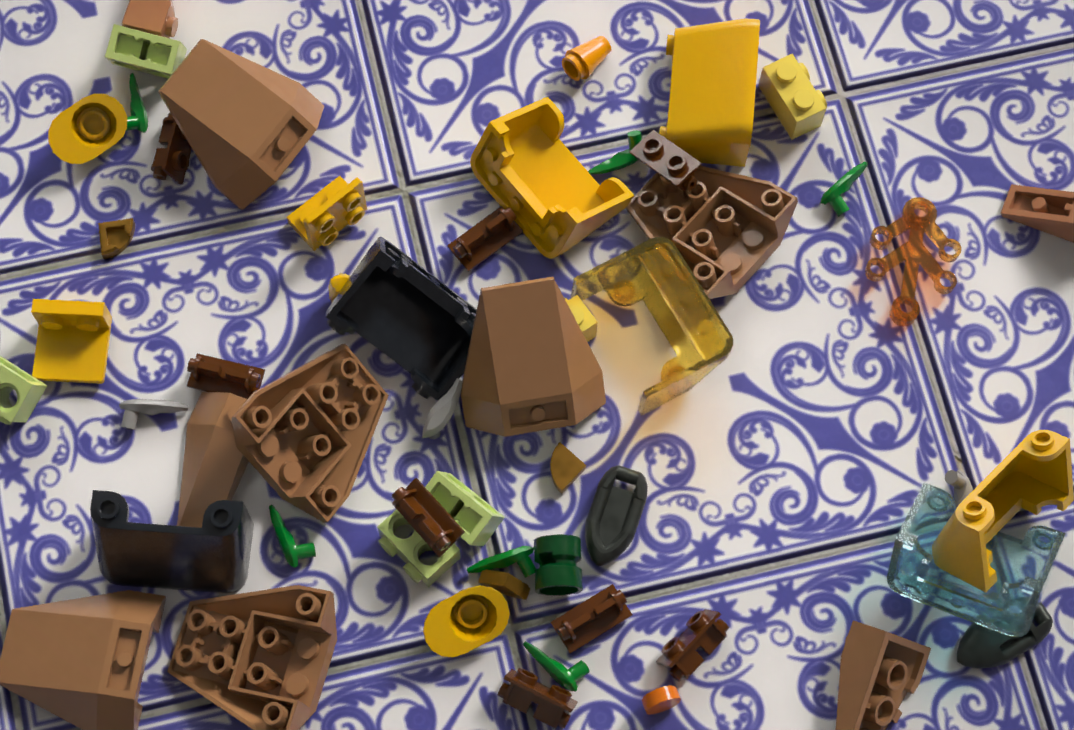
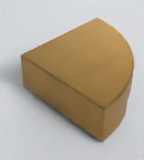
[98,218,135,259]
[550,442,586,494]
[478,570,531,600]

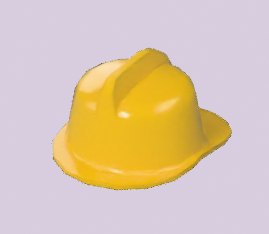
[48,94,127,164]
[423,585,510,657]

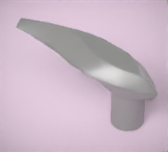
[422,378,463,439]
[119,399,188,430]
[945,469,973,508]

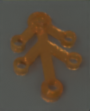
[865,197,961,326]

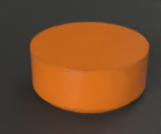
[642,685,681,715]

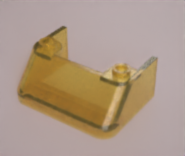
[571,237,733,416]

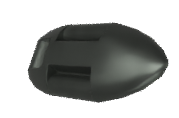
[585,465,648,566]
[957,595,1053,669]

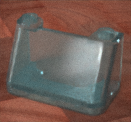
[887,483,1066,637]

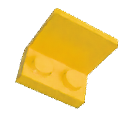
[286,176,367,251]
[31,299,112,384]

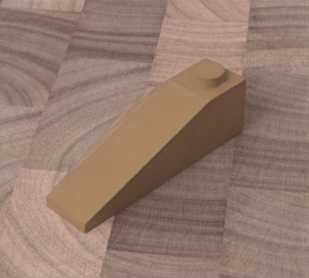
[177,392,249,528]
[836,620,931,730]

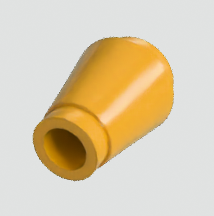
[562,36,612,81]

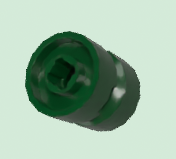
[534,534,583,596]

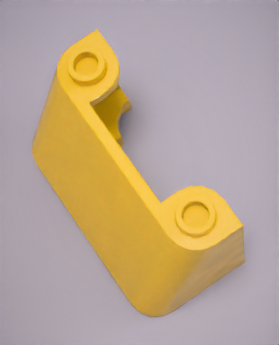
[659,18,760,167]
[470,97,634,259]
[932,430,1074,592]

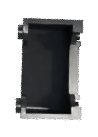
[326,237,477,401]
[90,490,254,594]

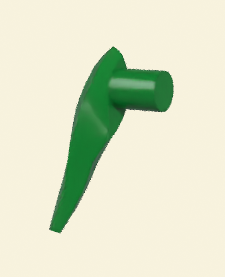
[126,73,148,133]
[588,130,642,175]
[821,162,868,217]
[269,504,316,568]
[467,546,536,578]
[523,641,590,692]

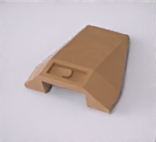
[158,39,324,210]
[626,166,798,299]
[461,276,606,437]
[231,344,389,523]
[167,585,337,730]
[0,590,166,730]

